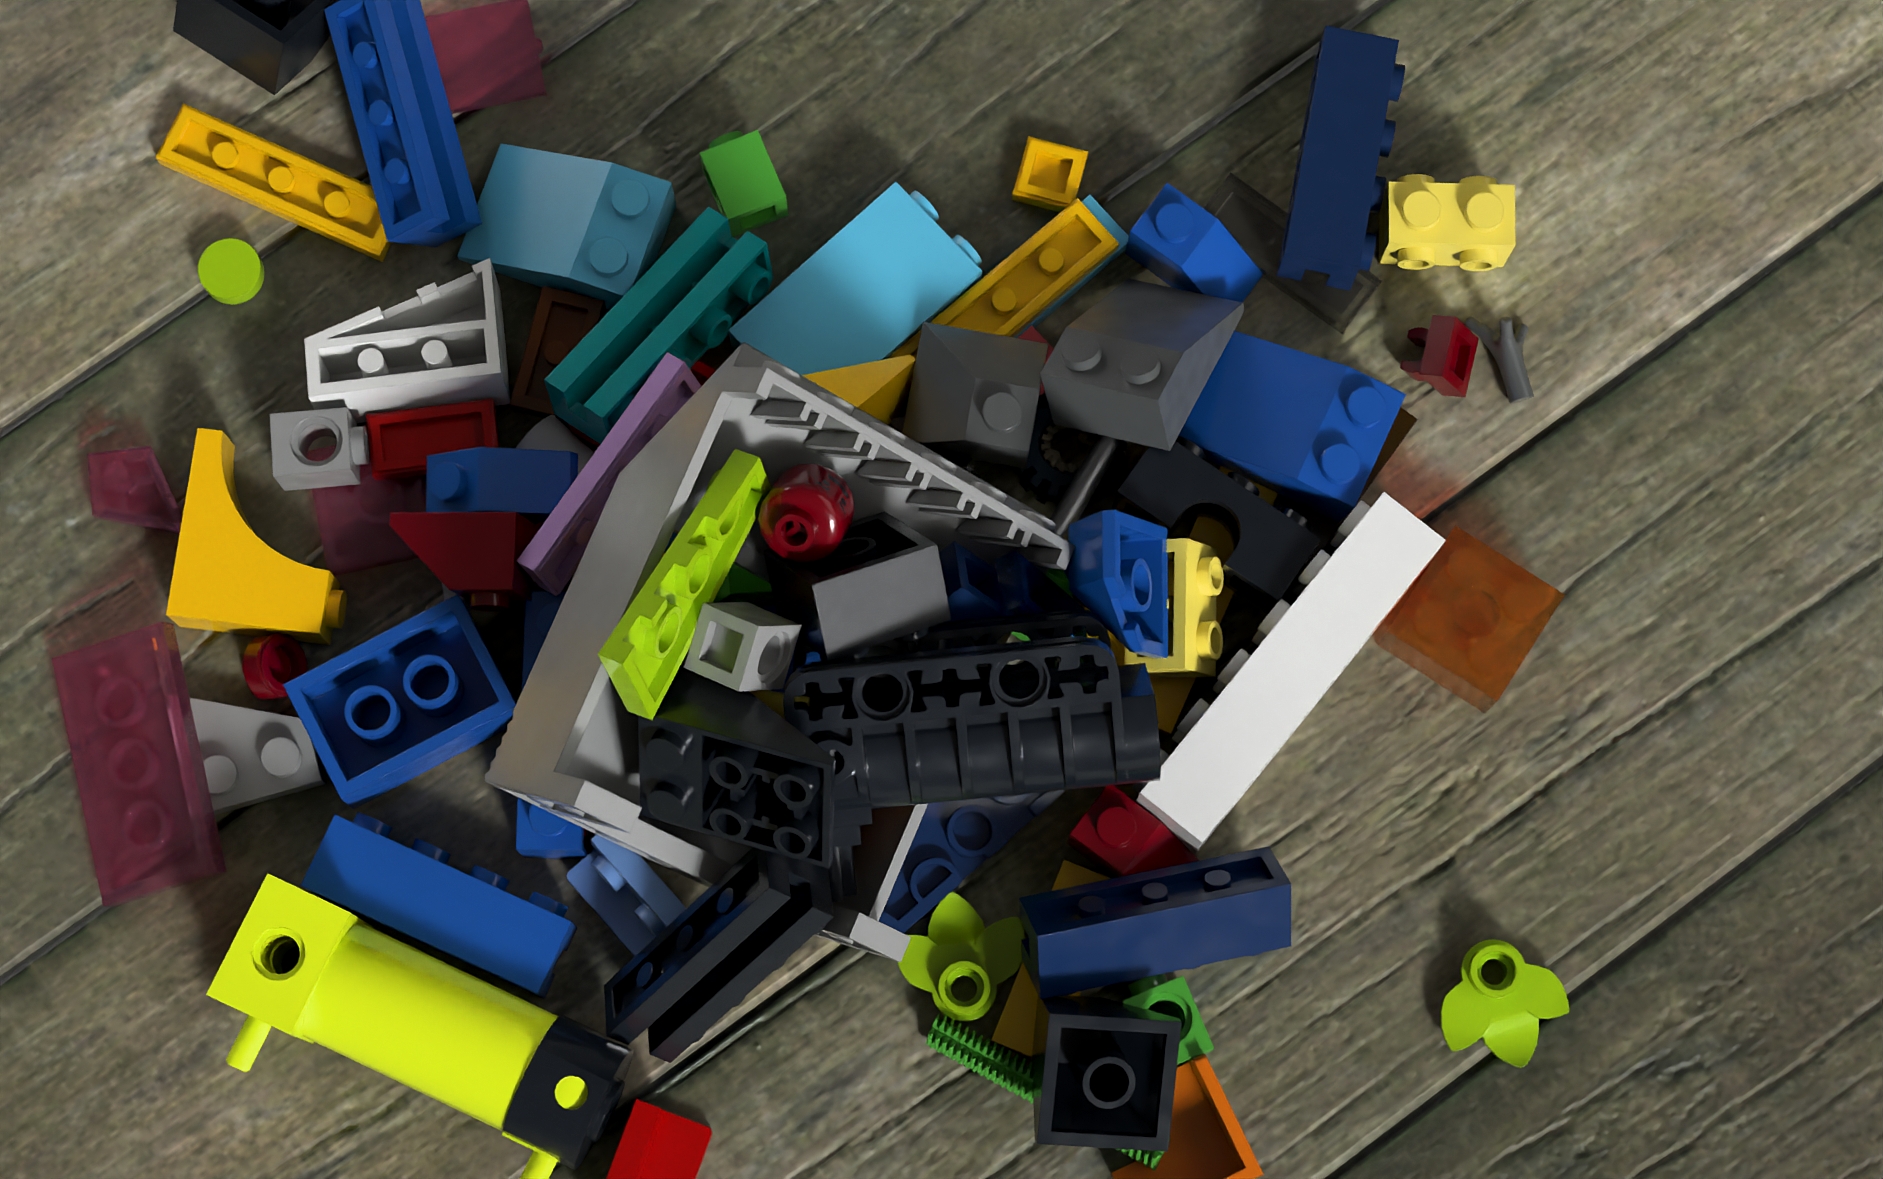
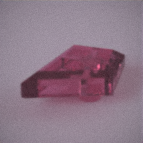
[87,446,183,534]

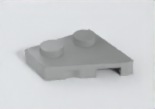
[167,695,326,819]

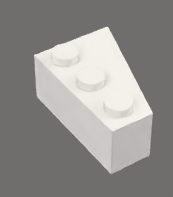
[304,258,511,423]

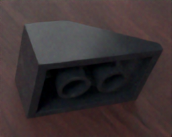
[173,0,340,95]

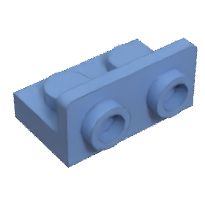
[567,835,687,957]

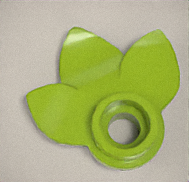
[898,892,1025,1022]
[1440,939,1569,1068]

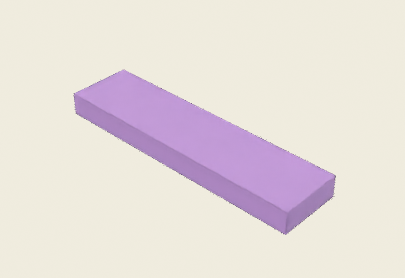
[517,352,701,596]

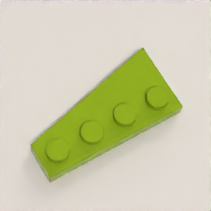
[597,449,771,720]

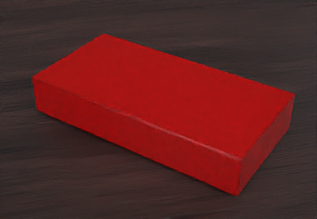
[366,399,500,481]

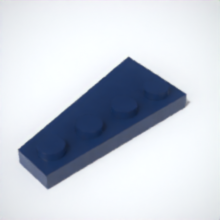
[879,790,1065,933]

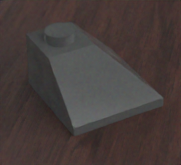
[902,322,1049,469]

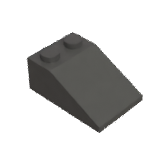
[1040,278,1245,451]

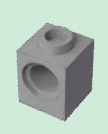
[270,407,370,491]
[684,602,802,692]

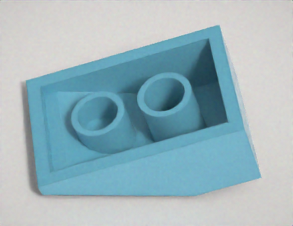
[458,144,676,310]

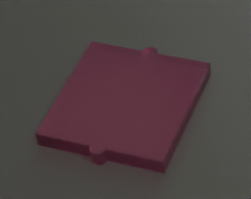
[425,0,547,114]

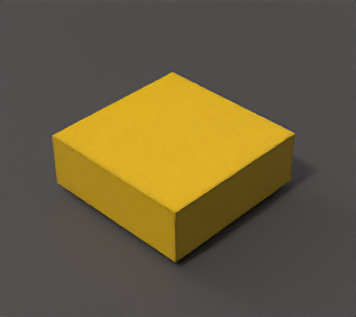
[1012,136,1088,212]

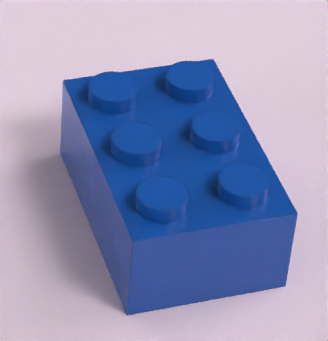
[283,594,517,809]

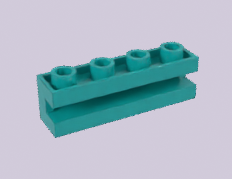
[544,207,773,444]

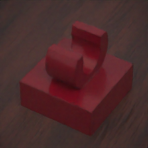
[1400,315,1479,397]

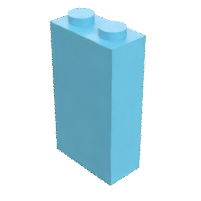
[728,182,982,375]

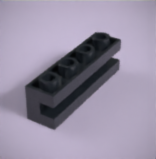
[604,847,834,1063]

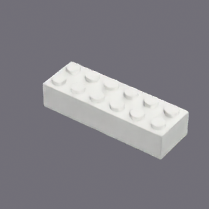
[1132,492,1446,855]

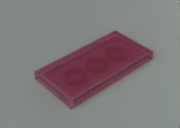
[52,621,227,907]

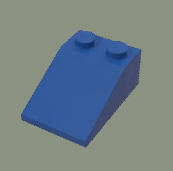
[1178,331,1406,523]

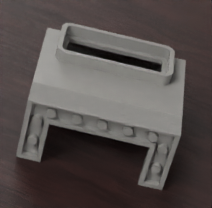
[485,342,1075,962]

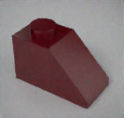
[390,512,535,611]
[1067,785,1200,878]

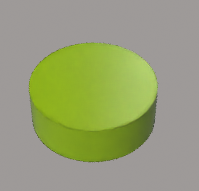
[198,238,264,305]

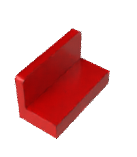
[606,1099,713,1179]

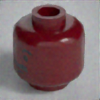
[758,463,855,563]

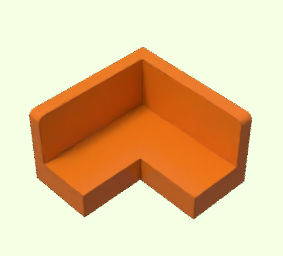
[1110,1053,1264,1179]

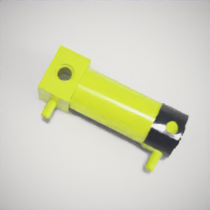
[206,873,634,1179]

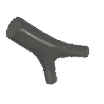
[1464,317,1534,403]

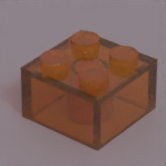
[1377,525,1565,713]

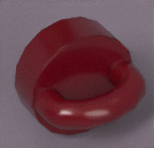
[242,633,307,699]

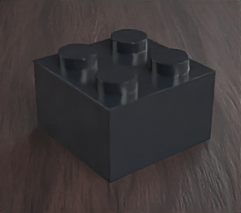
[764,511,952,661]

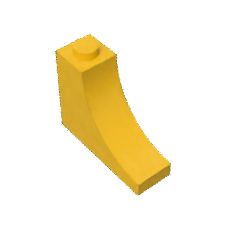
[166,428,347,645]

